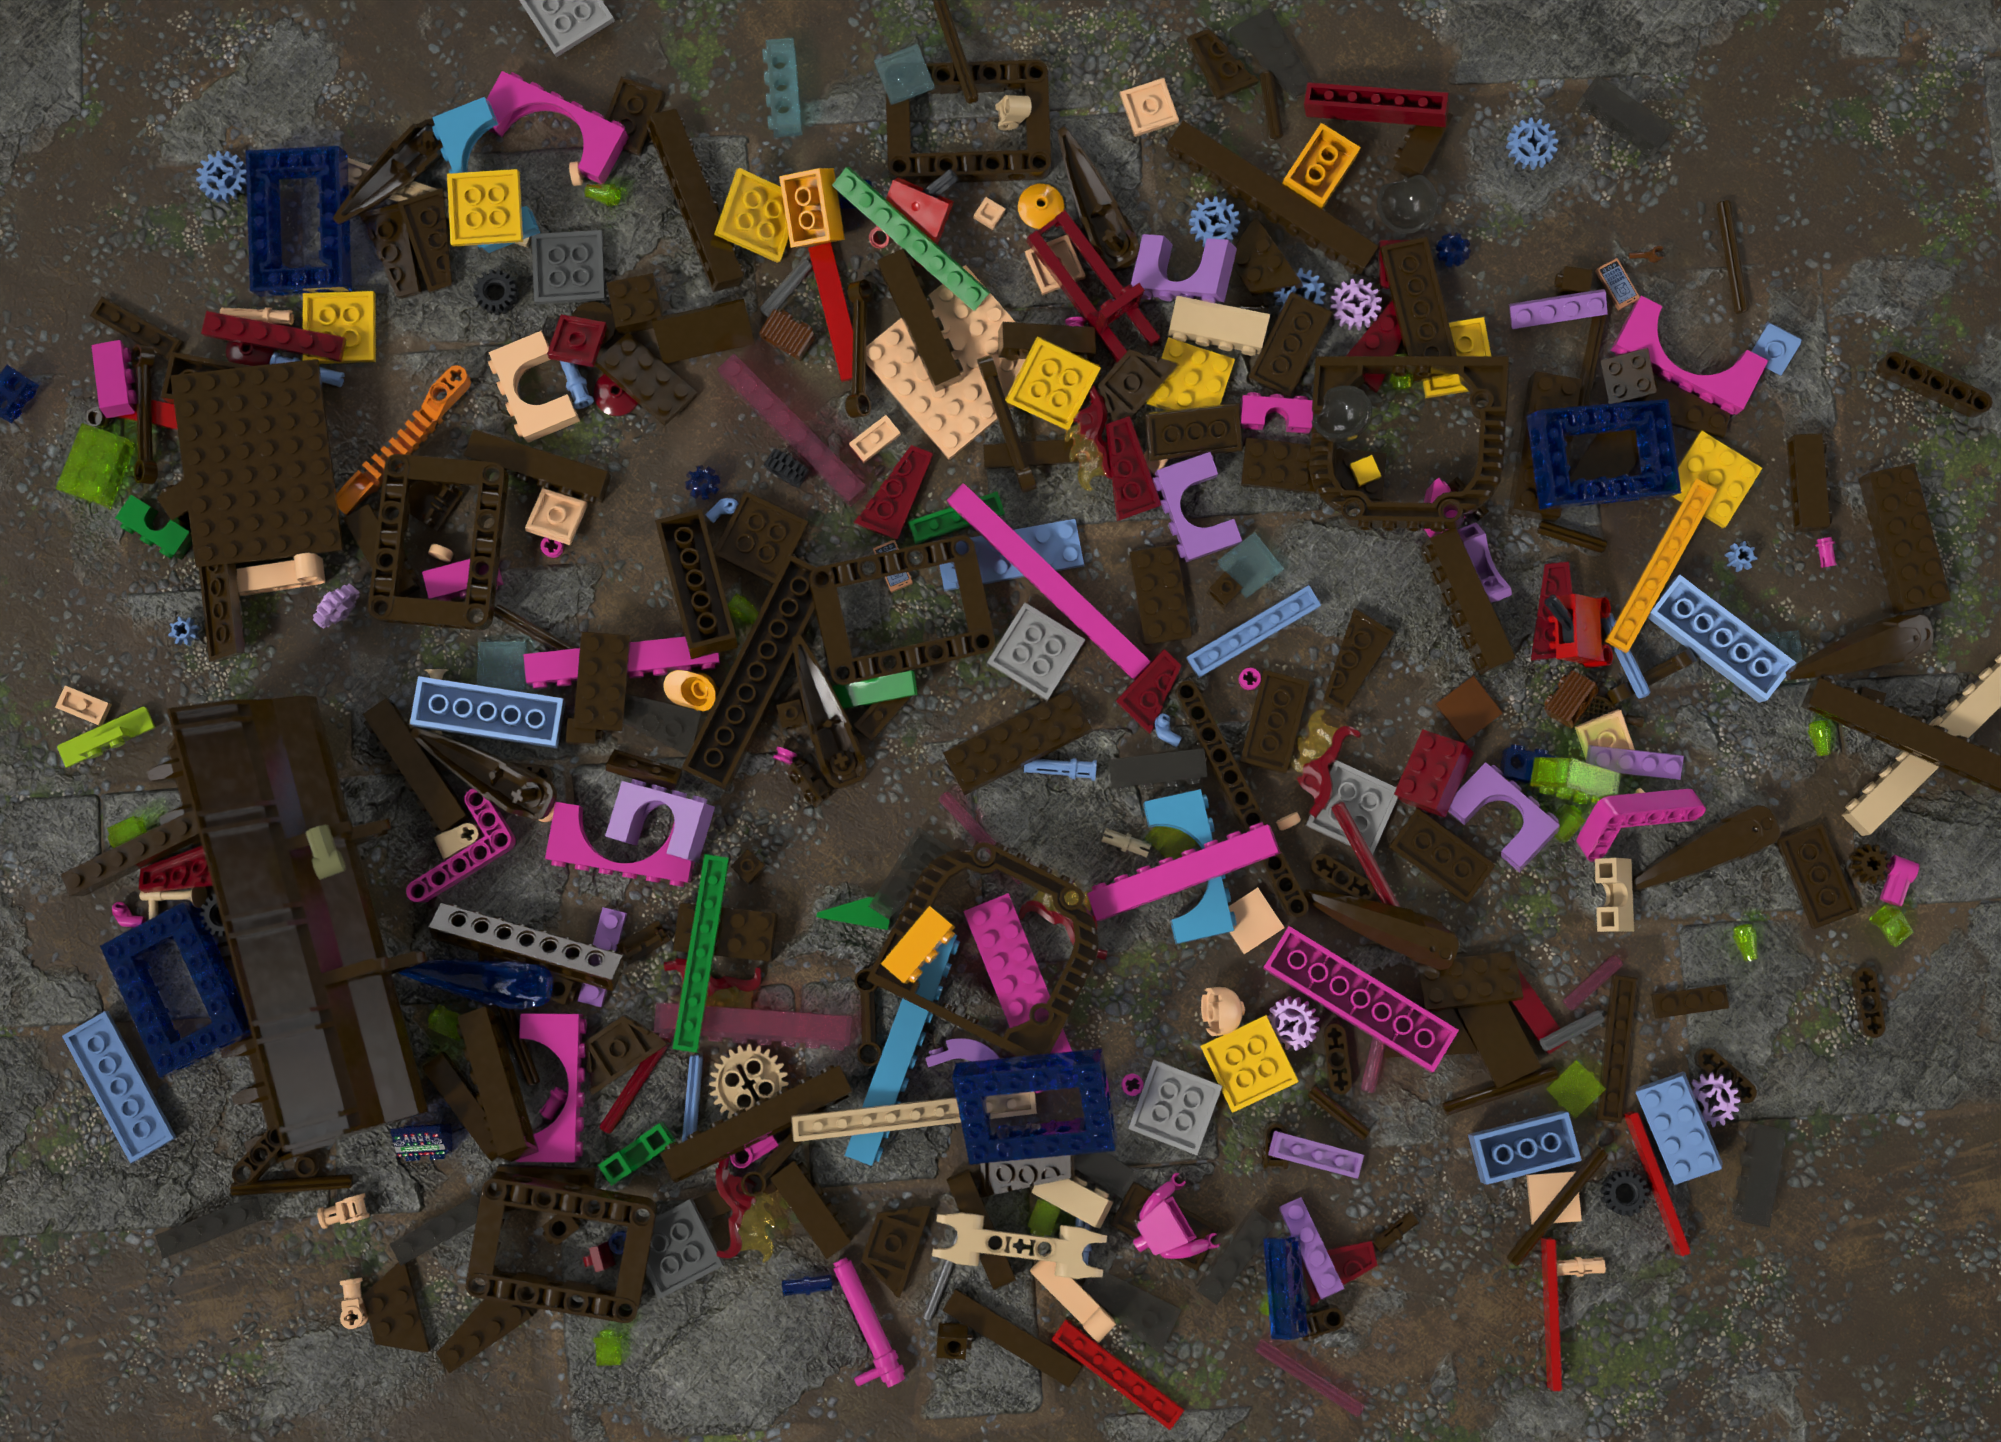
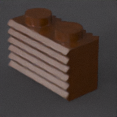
[759,309,815,361]
[1544,670,1599,729]

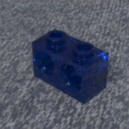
[0,365,39,424]
[1500,745,1556,786]

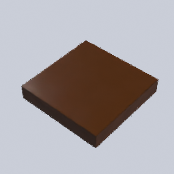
[1435,675,1503,742]

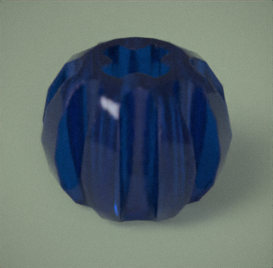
[1436,232,1471,268]
[685,465,720,500]

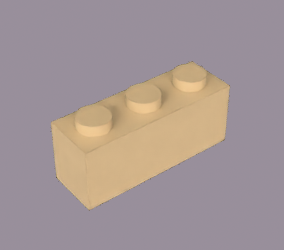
[1031,1176,1113,1228]

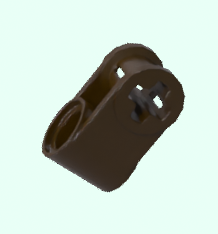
[1262,1121,1289,1169]
[1295,1304,1345,1341]

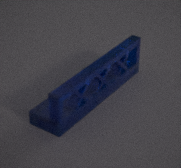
[1263,1235,1308,1340]

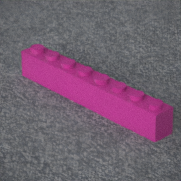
[523,637,720,689]
[1087,822,1281,921]

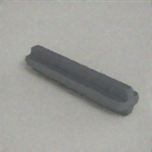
[760,259,813,317]
[1540,1010,1604,1051]

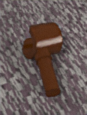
[1629,246,1664,263]

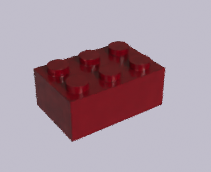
[1394,729,1474,818]

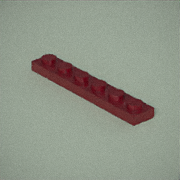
[201,311,346,362]

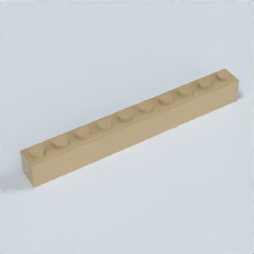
[1842,654,2001,836]

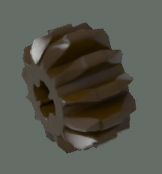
[1847,844,1892,885]

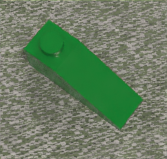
[816,893,894,930]

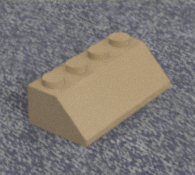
[1168,296,1270,356]

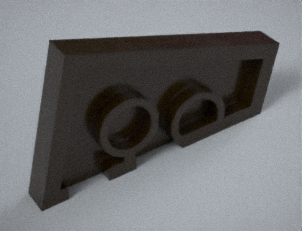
[1186,28,1259,100]

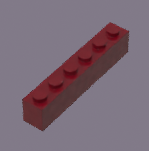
[1304,82,1449,127]

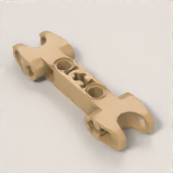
[932,1212,1107,1279]

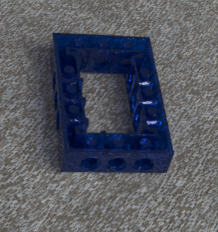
[246,146,352,297]
[1526,399,1681,510]
[100,902,252,1078]
[952,1048,1117,1165]

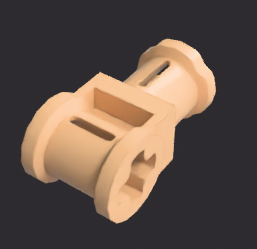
[317,1193,371,1229]
[340,1277,368,1329]

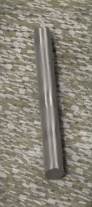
[922,1231,958,1321]

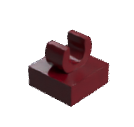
[583,1241,616,1272]

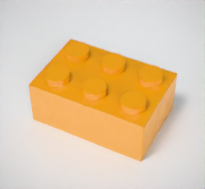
[1282,123,1361,209]
[779,168,845,248]
[881,906,955,984]

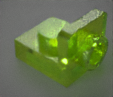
[1869,905,1914,947]
[428,1004,461,1041]
[593,1330,622,1366]

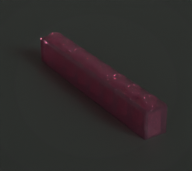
[717,354,867,508]
[654,1002,852,1050]

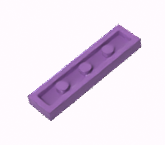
[1509,289,1608,329]
[1585,745,1684,780]
[578,907,627,1007]
[1268,1131,1364,1179]
[1279,1197,1344,1300]

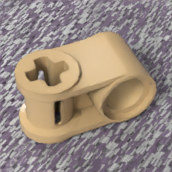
[995,95,1031,130]
[434,823,484,860]

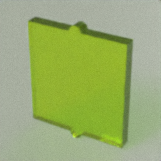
[1144,826,1197,860]
[1546,1060,1606,1119]

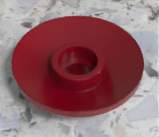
[226,341,273,366]
[594,374,638,416]

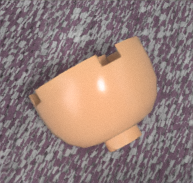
[1201,987,1245,1036]

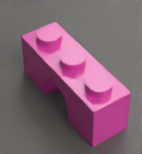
[1240,392,1313,434]

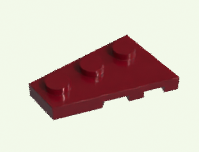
[1115,649,1182,734]
[1299,1240,1378,1306]

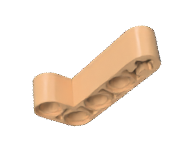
[236,553,326,596]
[1030,1253,1116,1343]

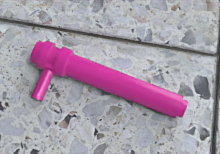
[833,1257,905,1387]

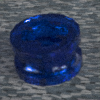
[608,1231,627,1254]

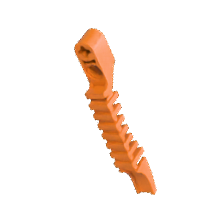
[336,365,471,516]

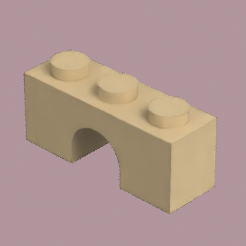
[1595,858,1634,932]

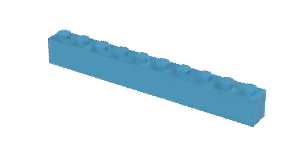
[844,934,960,1166]

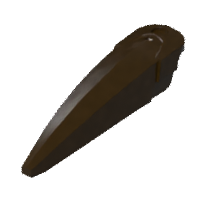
[333,118,444,225]
[1057,126,1140,271]
[1786,614,1933,680]
[792,635,867,789]
[411,727,557,820]
[1632,805,1780,892]
[1304,889,1459,970]

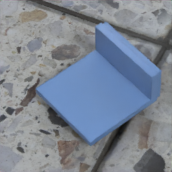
[1751,321,1802,376]

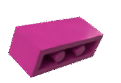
[91,340,137,418]
[422,559,503,601]

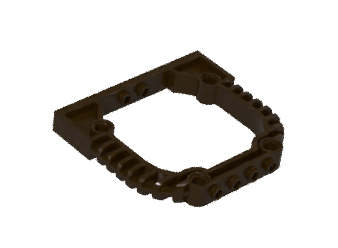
[1309,356,1510,532]
[866,842,1099,1069]

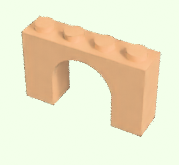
[488,331,580,443]

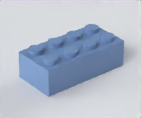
[1636,1071,1723,1185]
[1468,1111,1582,1185]

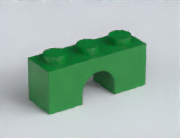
[115,495,193,560]
[598,1122,677,1186]

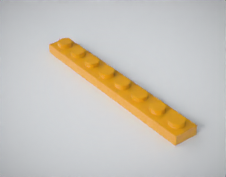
[1605,478,1717,653]

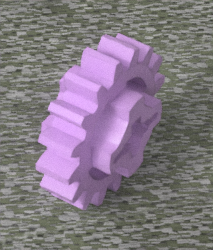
[1330,279,1382,331]
[313,584,360,629]
[1268,996,1320,1051]
[1691,1072,1740,1127]

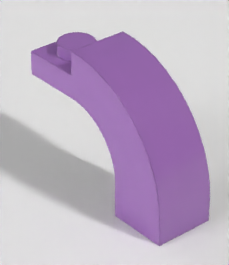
[1457,523,1512,603]
[925,1038,1010,1089]

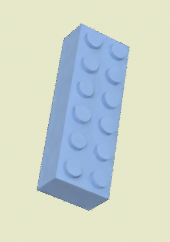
[1647,575,1796,703]
[410,676,566,749]

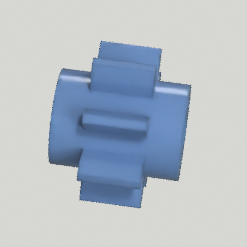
[1725,541,1757,572]
[168,616,201,646]

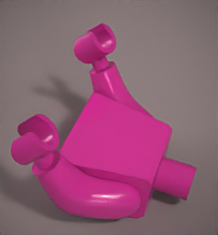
[1133,1173,1221,1259]

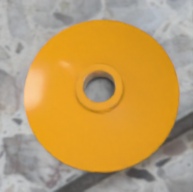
[1018,184,1064,229]

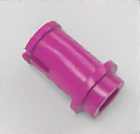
[1815,537,1837,568]
[539,1087,568,1120]

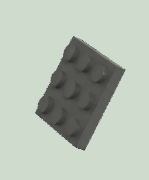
[532,230,606,305]
[646,1198,725,1299]

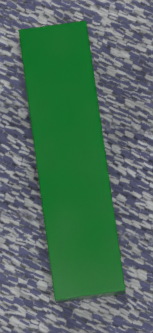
[908,491,1005,545]
[832,671,918,709]

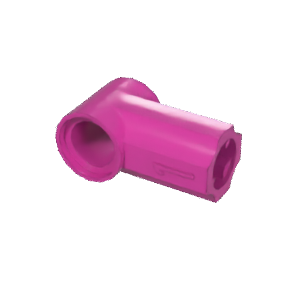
[1880,855,1919,907]
[730,1135,779,1168]

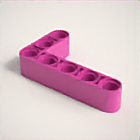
[406,789,516,903]
[1576,789,1706,862]

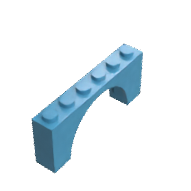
[432,97,540,253]
[1143,789,1237,944]

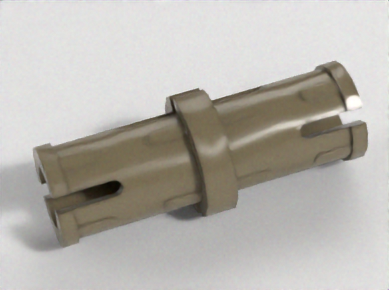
[1101,827,1152,858]

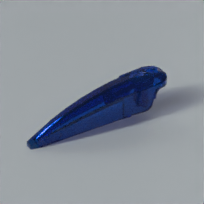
[398,959,553,1009]

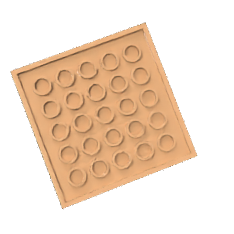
[866,265,1025,460]

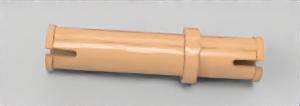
[220,307,294,325]

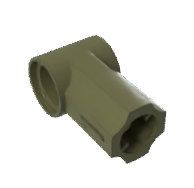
[306,825,346,880]

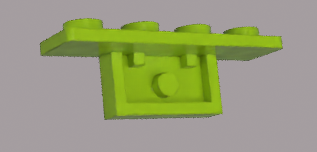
[57,707,155,768]

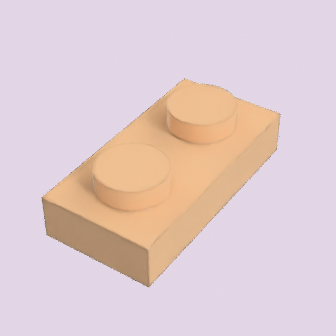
[849,415,901,463]
[55,686,112,726]

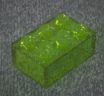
[55,423,136,510]
[1530,757,1621,804]

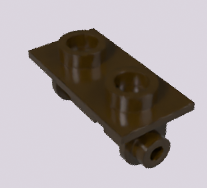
[786,758,831,808]
[616,920,671,965]

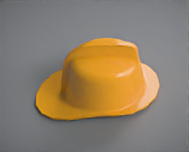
[664,670,719,711]

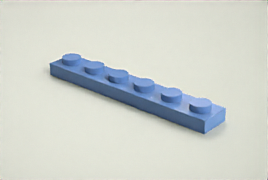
[1186,585,1321,678]

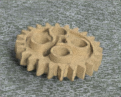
[709,1044,788,1119]

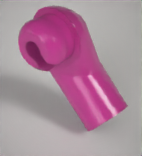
[112,902,146,928]

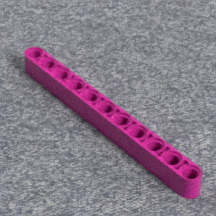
[946,483,1151,680]

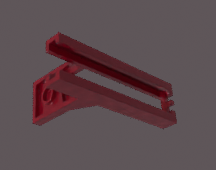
[1026,210,1160,363]

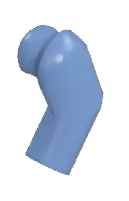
[705,498,738,523]
[1155,714,1182,748]

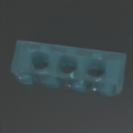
[762,38,803,137]

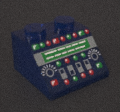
[390,1123,452,1161]

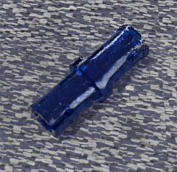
[782,1274,833,1296]

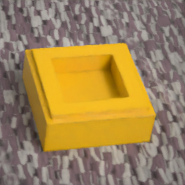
[1349,455,1381,487]

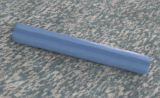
[1600,613,1650,699]
[682,1055,703,1142]

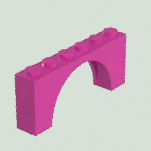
[487,71,629,185]
[1610,296,1768,415]
[545,802,695,887]
[516,1013,587,1162]

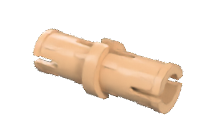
[1557,1257,1605,1277]

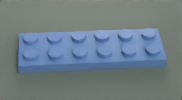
[940,519,1084,591]
[62,1011,177,1163]

